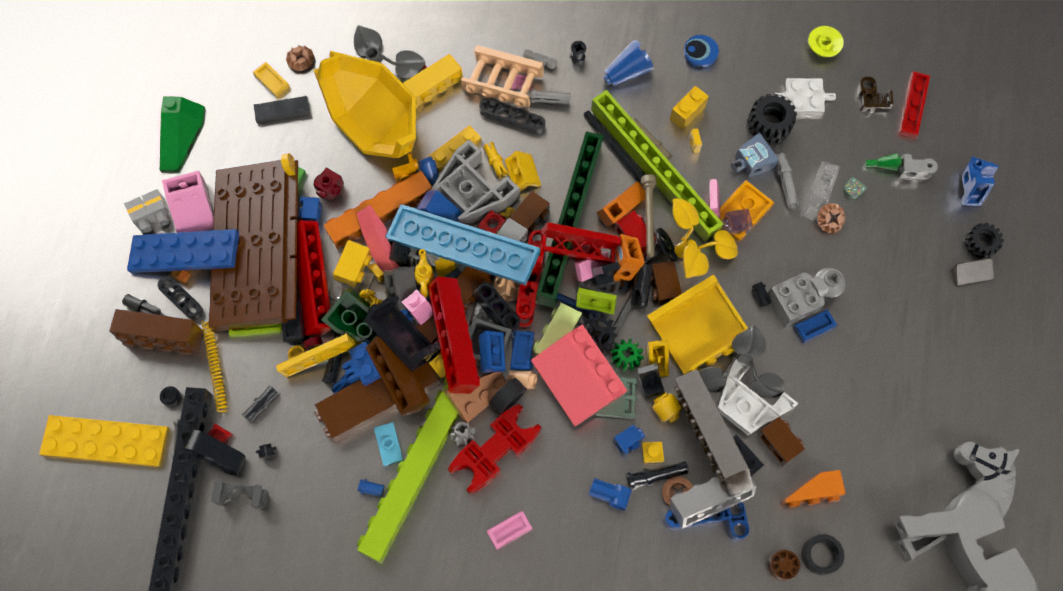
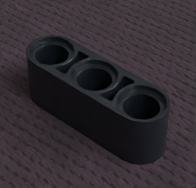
[473,283,520,332]
[184,430,246,476]

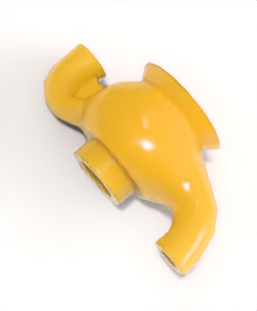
[414,249,434,297]

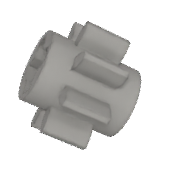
[450,421,475,446]

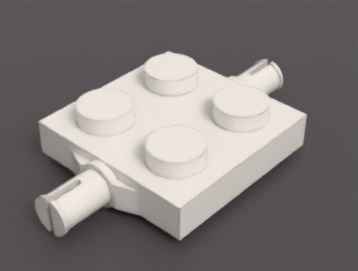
[774,78,836,114]

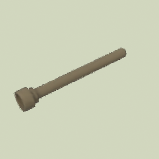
[641,175,656,258]

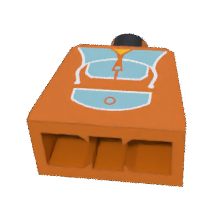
[609,234,645,282]

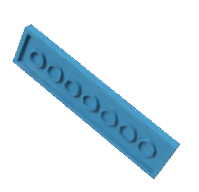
[385,204,541,285]

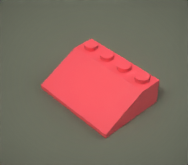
[531,324,627,427]

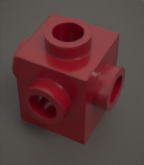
[313,167,344,201]

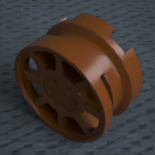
[768,550,800,581]

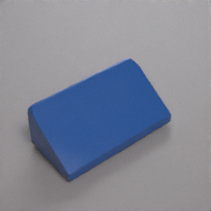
[479,331,505,373]

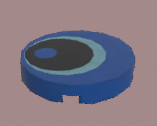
[684,35,719,68]

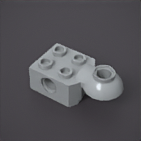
[768,268,846,328]

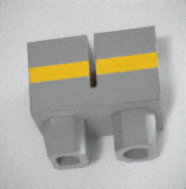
[123,189,170,234]

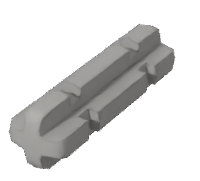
[523,49,557,69]

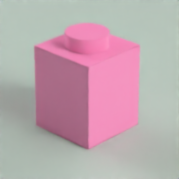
[402,290,434,325]

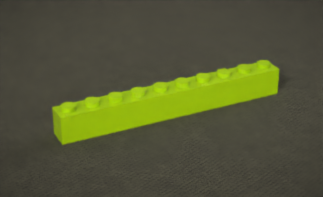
[591,90,724,243]
[357,378,459,564]

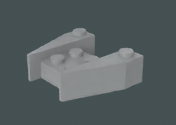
[431,140,520,225]

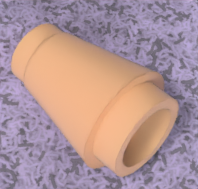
[507,370,538,390]

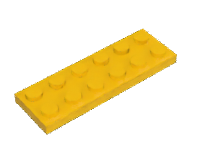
[39,415,169,467]

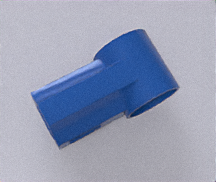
[589,478,632,510]

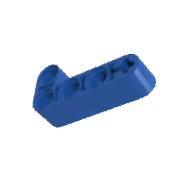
[663,502,749,541]

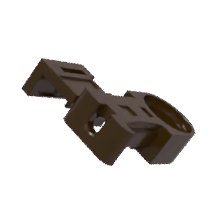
[858,76,893,112]

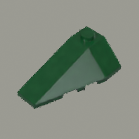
[321,287,379,344]

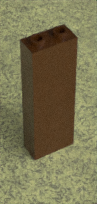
[314,362,441,443]

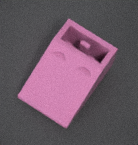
[162,170,214,233]

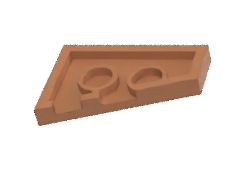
[443,372,508,423]

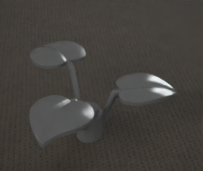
[353,25,425,79]
[698,324,784,398]

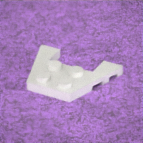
[717,359,798,436]

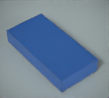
[793,309,837,343]
[510,330,535,371]

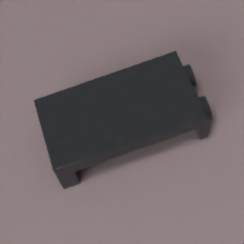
[364,296,441,372]

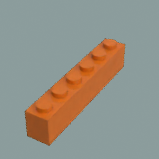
[323,171,432,250]

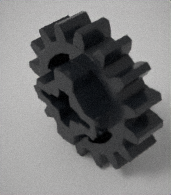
[577,312,618,354]

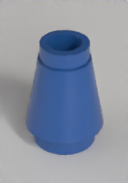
[418,156,439,185]

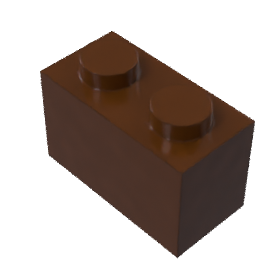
[651,261,682,306]
[757,417,805,467]

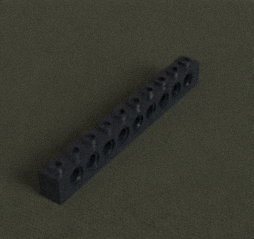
[148,387,212,591]

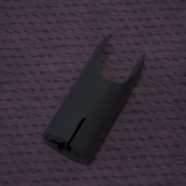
[631,264,653,308]

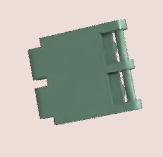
[596,377,638,419]

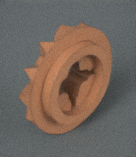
[286,44,314,71]
[817,203,846,233]
[662,477,693,506]

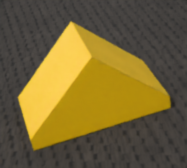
[645,340,669,377]

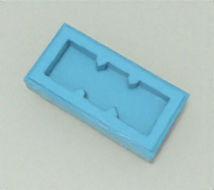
[374,422,404,467]

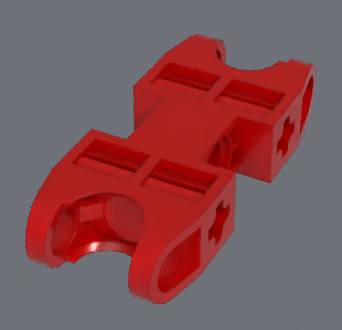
[516,230,547,328]
[448,404,542,495]

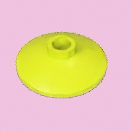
[808,26,844,57]

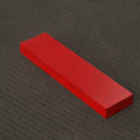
[898,71,930,139]

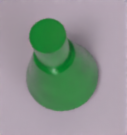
[865,153,901,171]

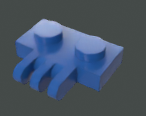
[342,341,381,386]

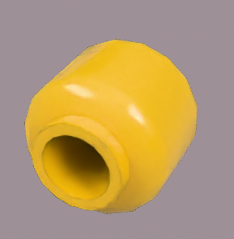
[652,392,682,423]

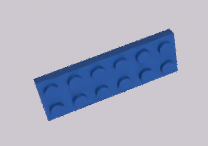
[127,229,239,273]

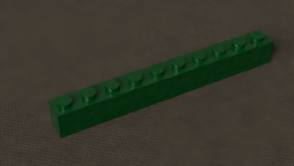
[536,131,603,308]

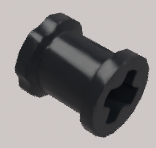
[570,41,587,64]

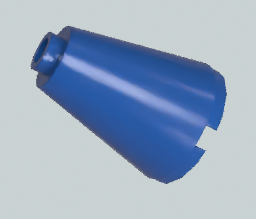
[603,40,654,86]

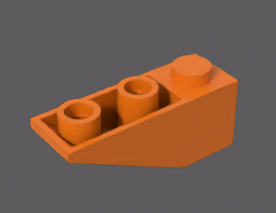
[596,181,645,227]
[781,470,846,508]

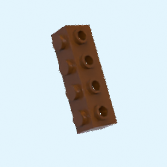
[366,337,430,416]

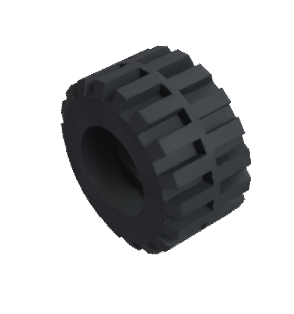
[747,94,797,144]

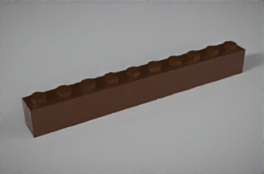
[416,191,550,344]

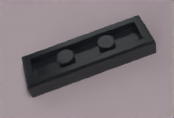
[253,96,310,123]

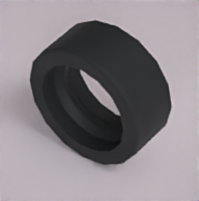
[489,378,527,415]
[802,534,845,575]

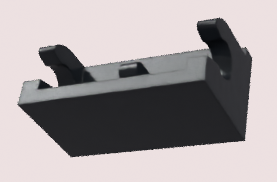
[281,301,309,346]

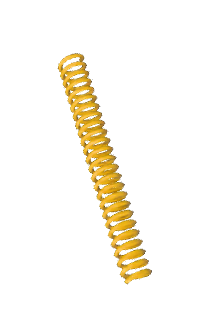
[201,320,228,412]

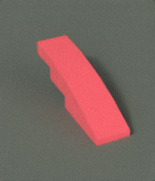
[357,205,399,271]

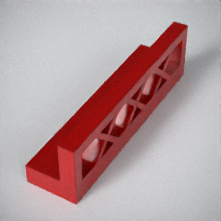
[540,222,621,264]

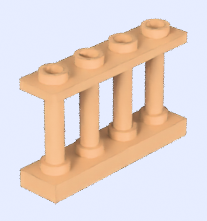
[461,45,544,108]

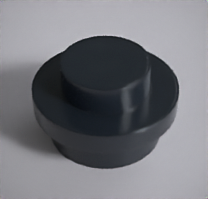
[160,386,180,406]
[256,443,276,458]

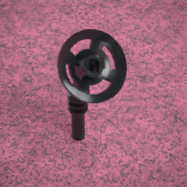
[619,227,678,294]

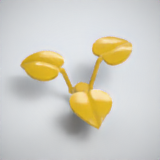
[672,198,738,278]

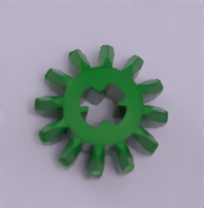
[611,338,644,372]

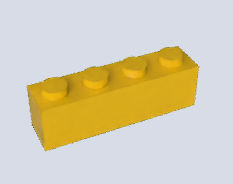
[403,53,463,109]

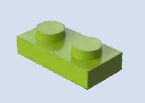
[576,288,617,315]

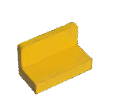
[504,151,541,192]

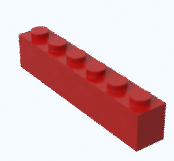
[295,220,332,336]
[428,277,480,394]

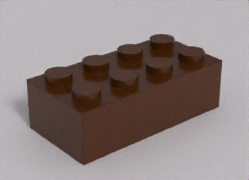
[109,309,204,355]

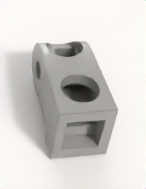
[899,154,938,179]

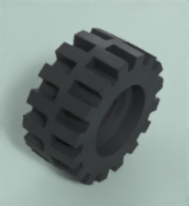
[965,223,1004,259]

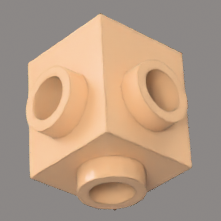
[494,276,520,302]

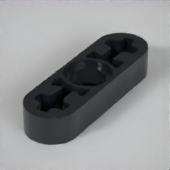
[157,276,203,320]

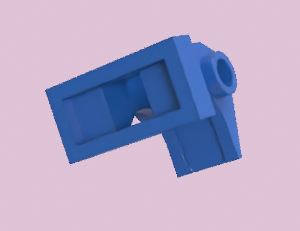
[961,156,999,206]

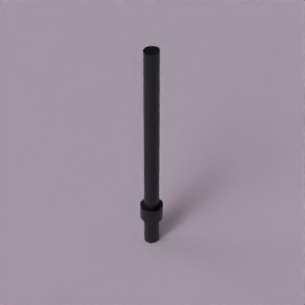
[584,110,655,192]

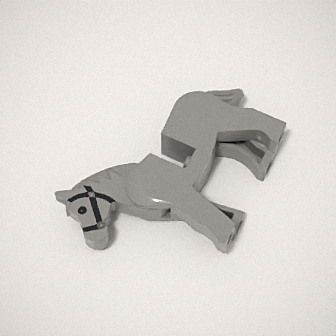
[893,442,1037,591]

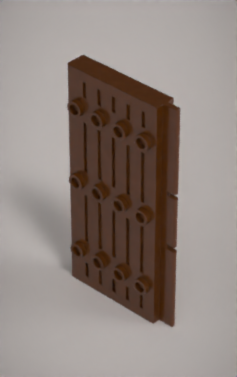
[209,160,298,332]

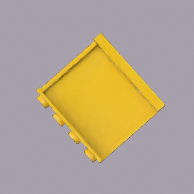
[647,274,748,374]

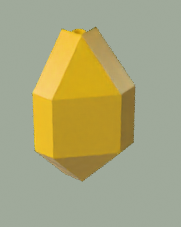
[313,51,416,158]

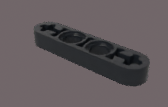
[479,98,546,134]

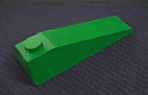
[159,96,205,172]

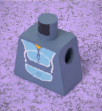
[731,133,779,177]

